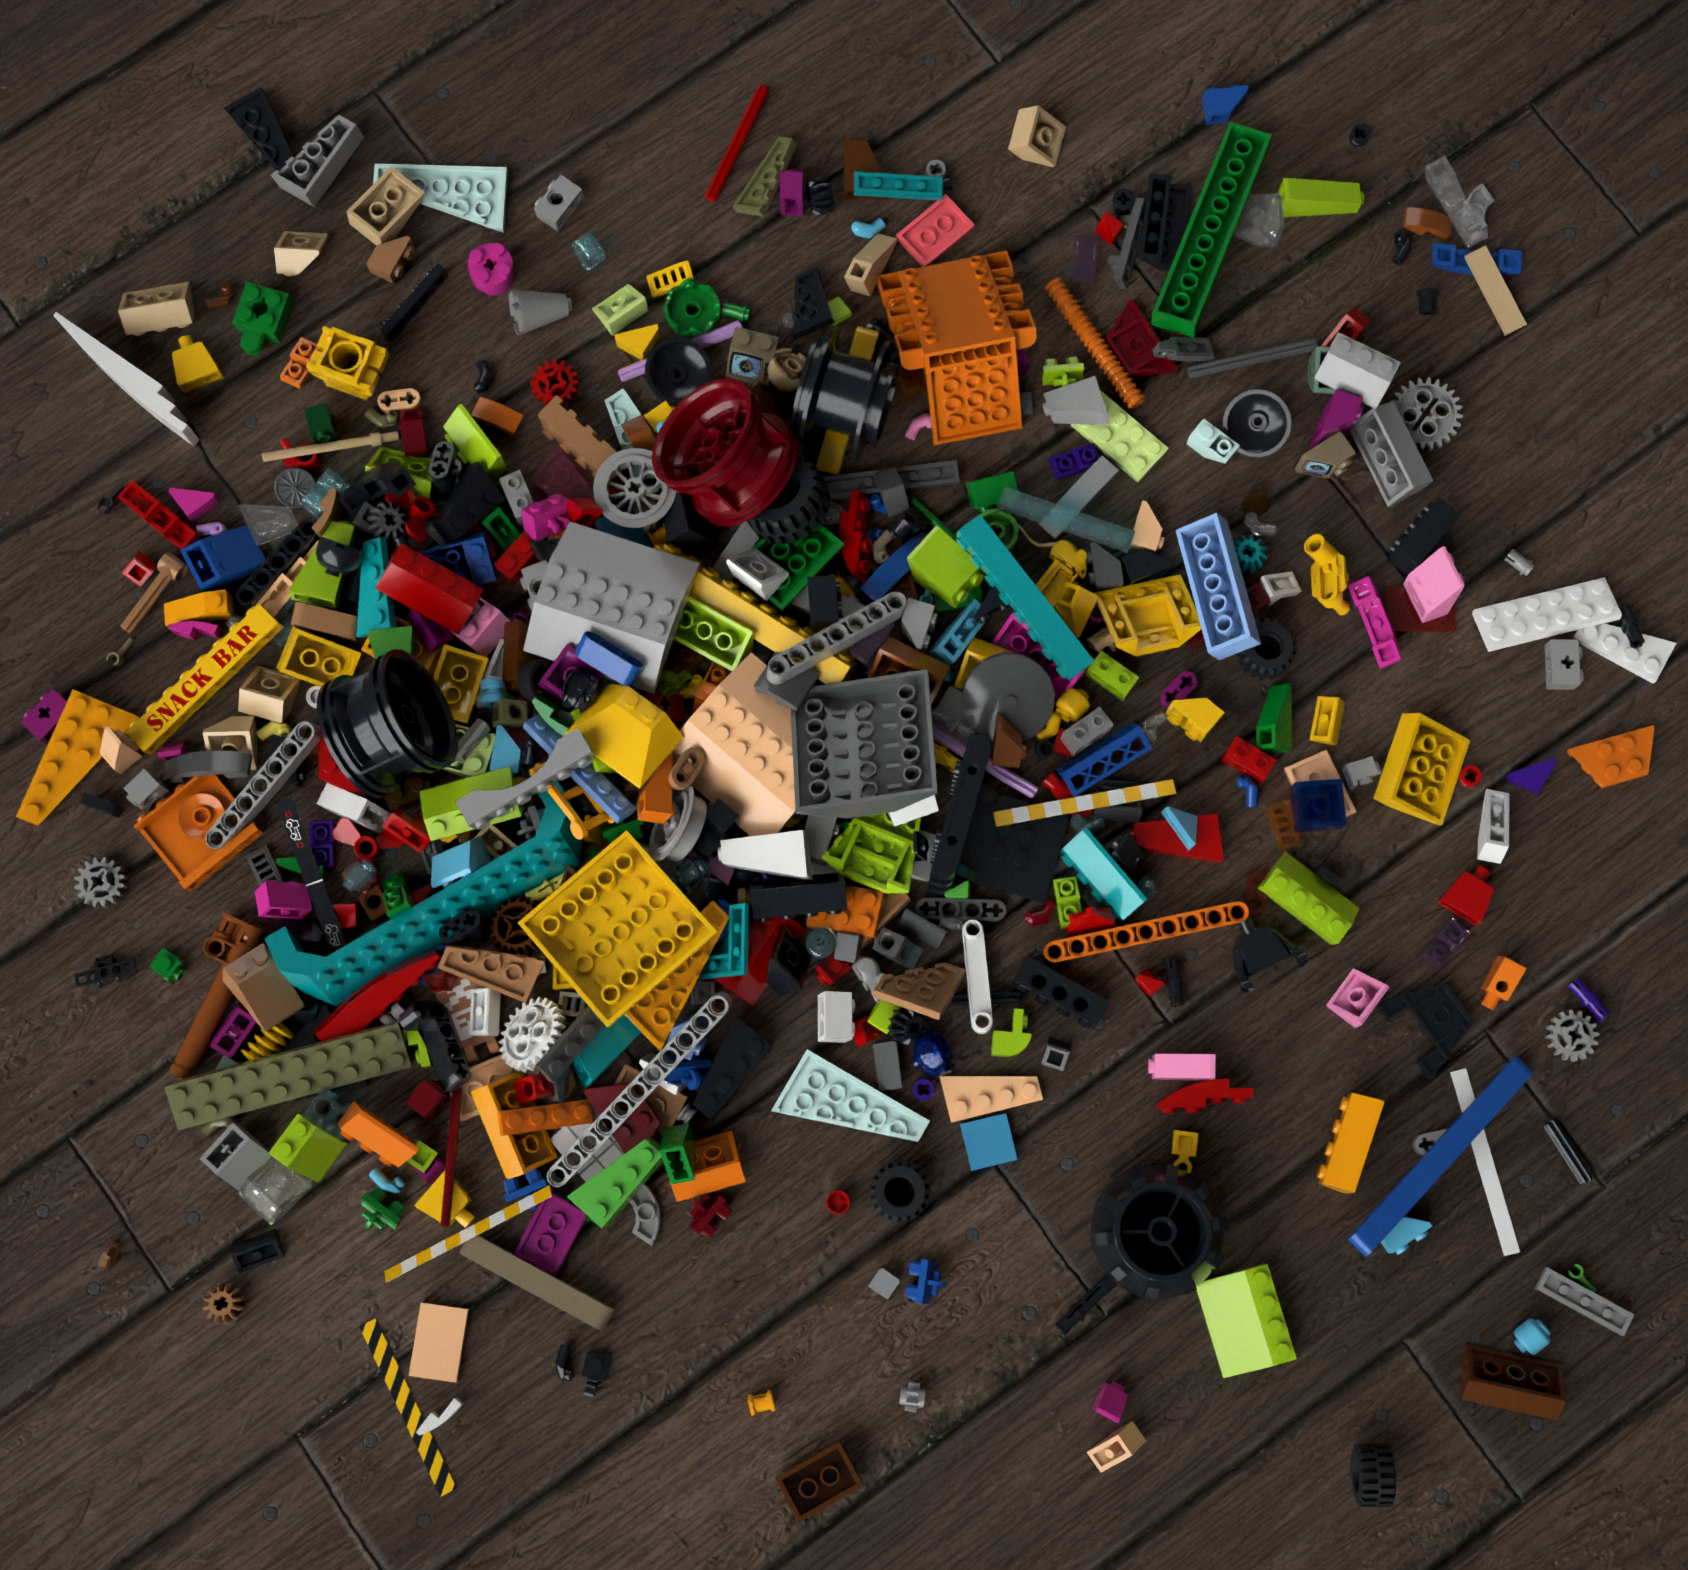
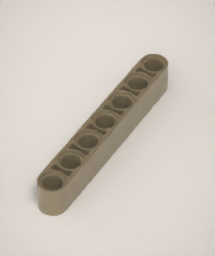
[459,1235,615,1331]

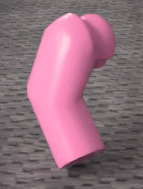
[905,413,931,440]

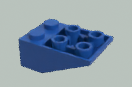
[180,525,266,592]
[418,531,497,585]

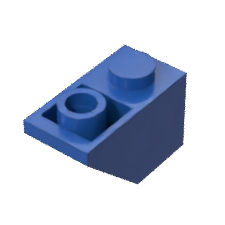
[1202,84,1249,125]

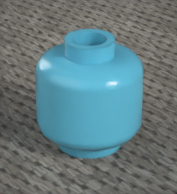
[1514,1318,1551,1355]

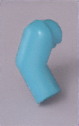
[851,218,886,239]
[369,1168,405,1194]

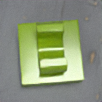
[407,1139,438,1173]

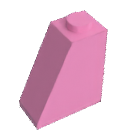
[1148,1054,1216,1081]

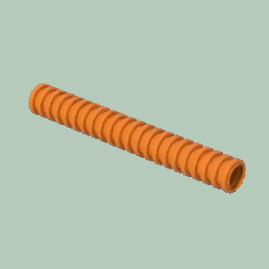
[1045,278,1145,409]

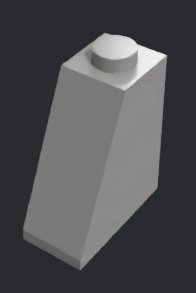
[1042,376,1110,425]

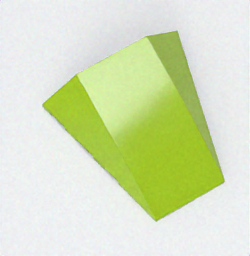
[822,813,921,894]

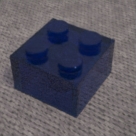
[1290,779,1347,833]

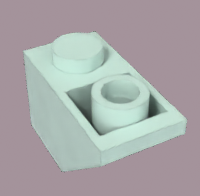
[1186,418,1240,464]

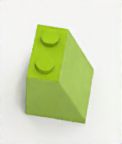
[907,525,984,608]
[269,1114,348,1183]

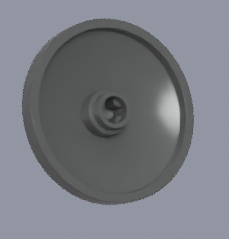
[962,652,1055,742]

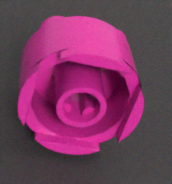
[468,243,515,295]

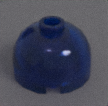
[911,1028,955,1077]

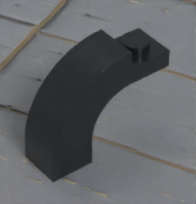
[337,462,416,516]

